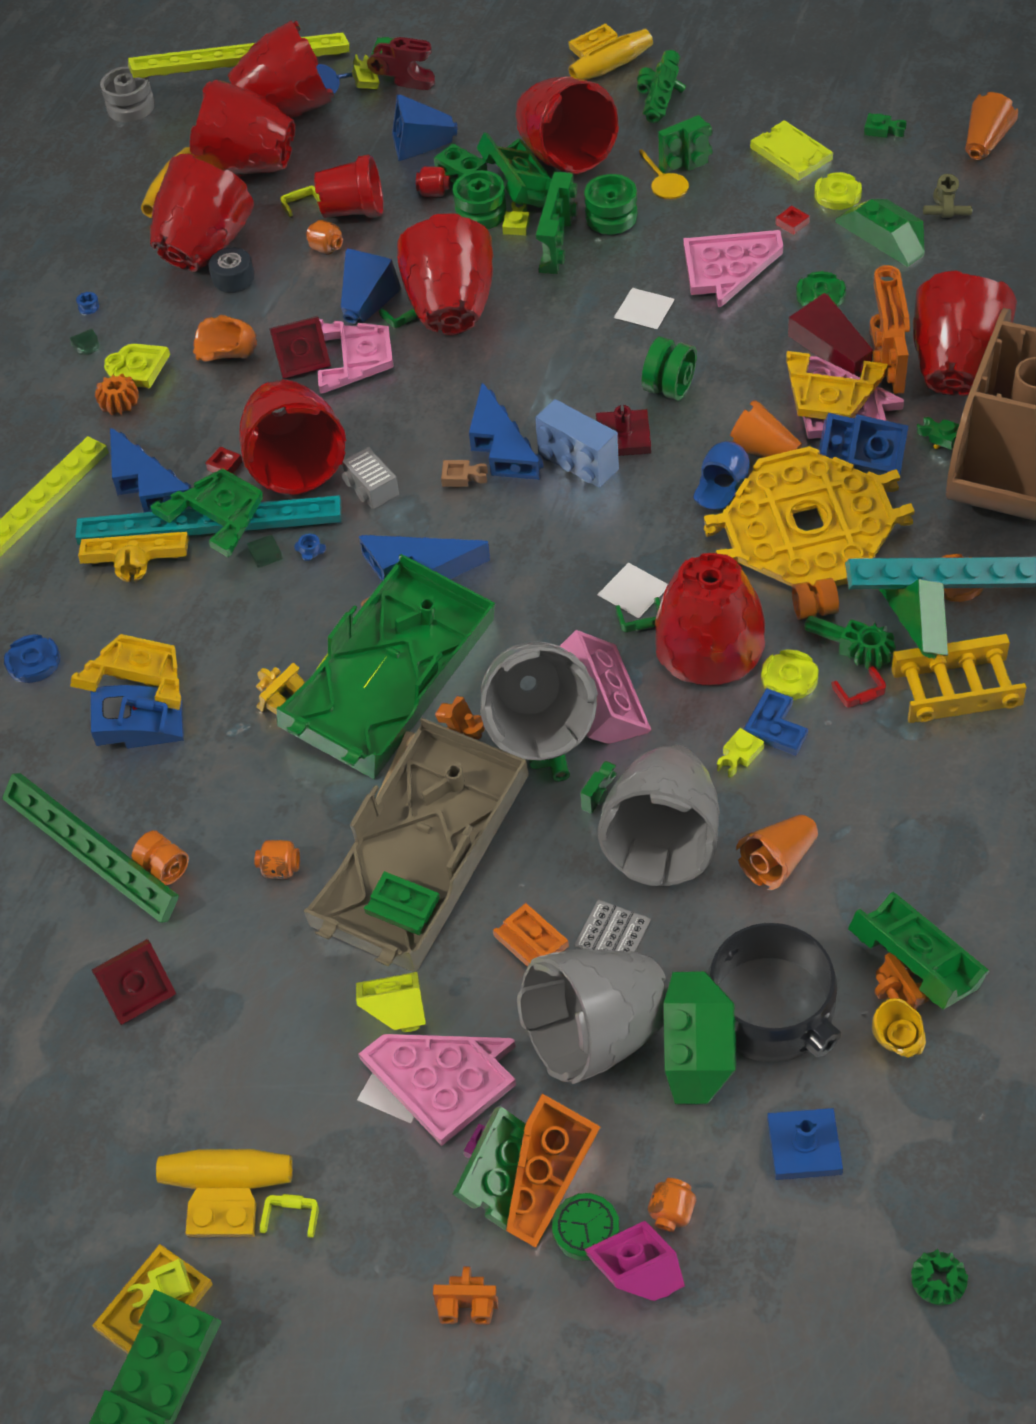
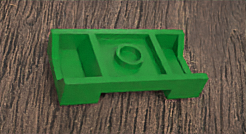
[477,132,551,208]
[536,172,578,274]
[848,892,989,1010]
[89,1289,222,1424]

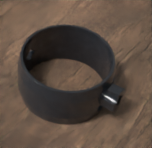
[708,923,841,1062]

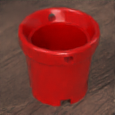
[314,154,383,219]

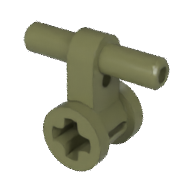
[923,174,972,218]

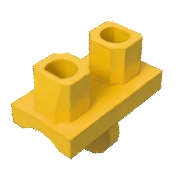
[256,662,305,715]

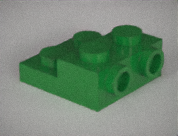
[658,115,713,174]

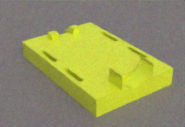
[750,120,833,181]

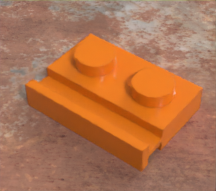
[493,903,569,967]

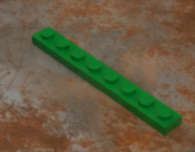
[2,773,179,923]

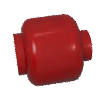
[415,166,450,198]

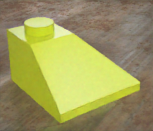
[356,972,426,1032]

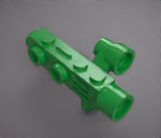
[637,50,686,123]

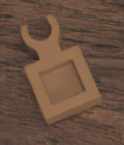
[441,460,488,487]

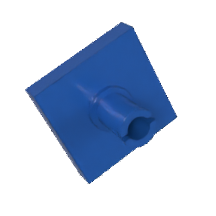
[767,1108,843,1180]

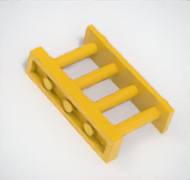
[891,634,1027,723]

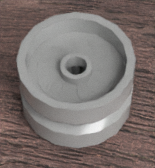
[100,66,155,122]

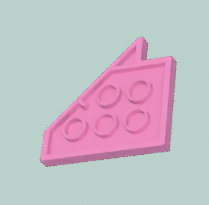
[683,230,783,307]
[803,356,904,439]
[359,1034,516,1146]

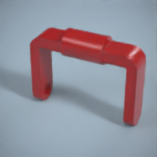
[831,666,886,708]

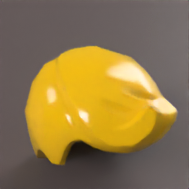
[872,998,926,1058]

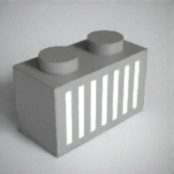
[342,447,399,509]

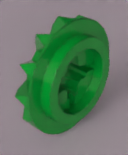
[911,1248,968,1305]

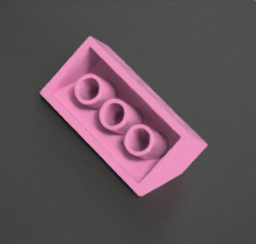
[560,630,651,744]

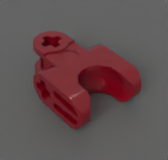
[367,37,435,90]

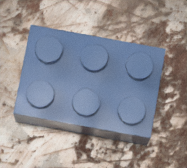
[535,399,619,488]

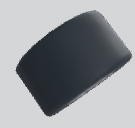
[209,247,254,292]

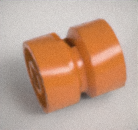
[792,578,839,620]
[131,830,189,885]

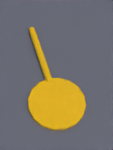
[639,149,689,199]

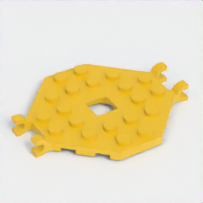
[704,446,915,587]

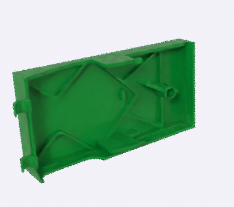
[276,554,495,780]

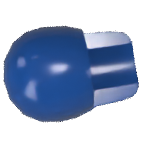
[693,441,750,510]

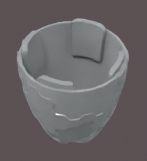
[480,642,598,760]
[598,745,720,886]
[517,948,668,1084]

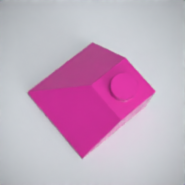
[585,1221,685,1301]

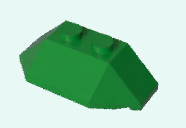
[835,199,925,267]
[664,971,736,1104]

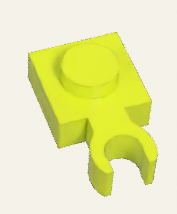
[352,54,380,89]
[502,202,530,236]
[717,728,764,778]
[128,1259,193,1308]

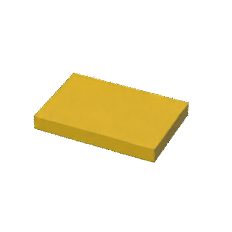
[92,1244,213,1354]

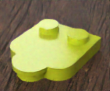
[104,344,170,388]

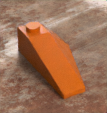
[506,1093,601,1248]

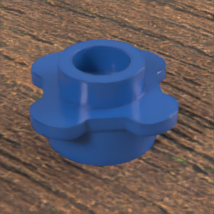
[294,534,326,561]

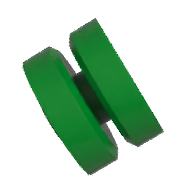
[453,170,507,230]
[584,174,638,235]
[641,336,697,401]

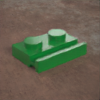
[364,871,440,936]

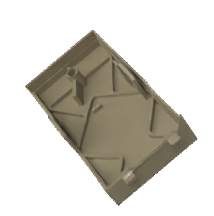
[304,717,529,972]

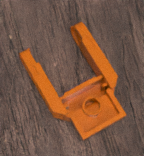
[869,265,910,394]

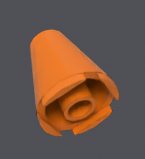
[965,92,1018,160]
[730,400,802,458]
[736,814,818,890]

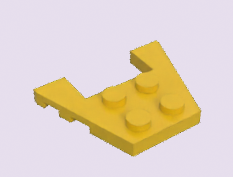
[786,351,888,419]
[70,634,181,710]

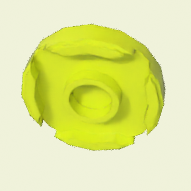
[814,172,862,210]
[761,649,819,700]

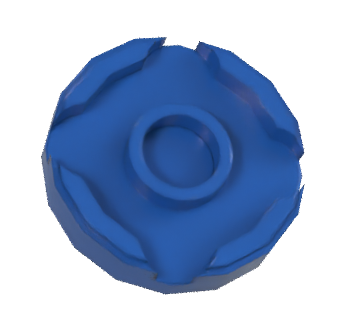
[4,634,60,683]

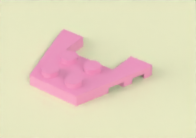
[318,319,394,394]

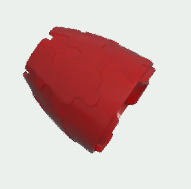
[228,20,335,118]
[516,76,619,173]
[189,79,295,176]
[150,154,254,272]
[397,213,493,335]
[913,270,1017,396]
[239,379,347,494]
[655,553,765,685]

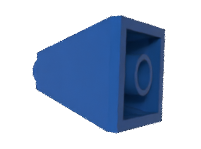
[392,95,458,161]
[341,248,401,324]

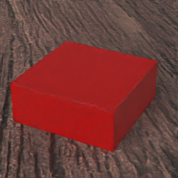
[775,205,810,235]
[205,446,243,474]

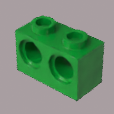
[434,143,488,185]

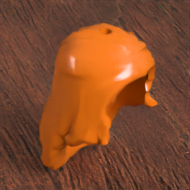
[193,315,257,361]

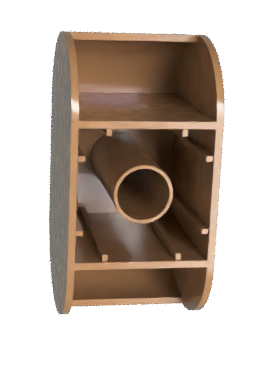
[946,308,1036,521]

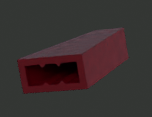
[788,293,873,377]

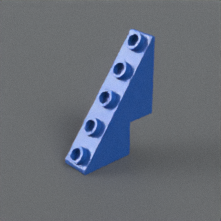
[469,384,544,480]
[110,428,192,513]
[359,535,490,581]

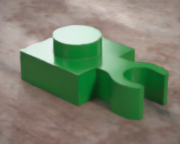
[864,113,907,138]
[917,417,959,450]
[580,761,617,814]

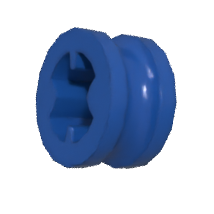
[76,292,99,315]

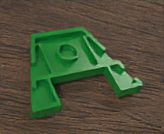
[151,468,263,558]

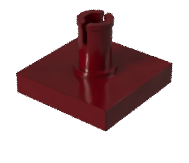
[269,316,331,378]
[596,405,651,456]
[91,939,176,1025]

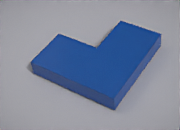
[743,688,808,756]

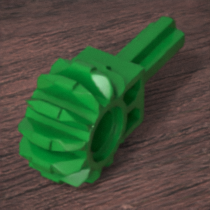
[804,616,896,670]

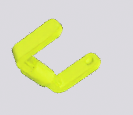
[280,186,320,217]
[260,1194,319,1238]

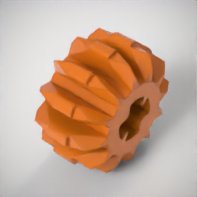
[95,373,139,415]

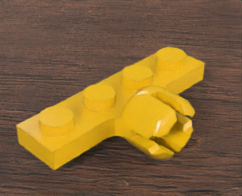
[78,532,189,582]

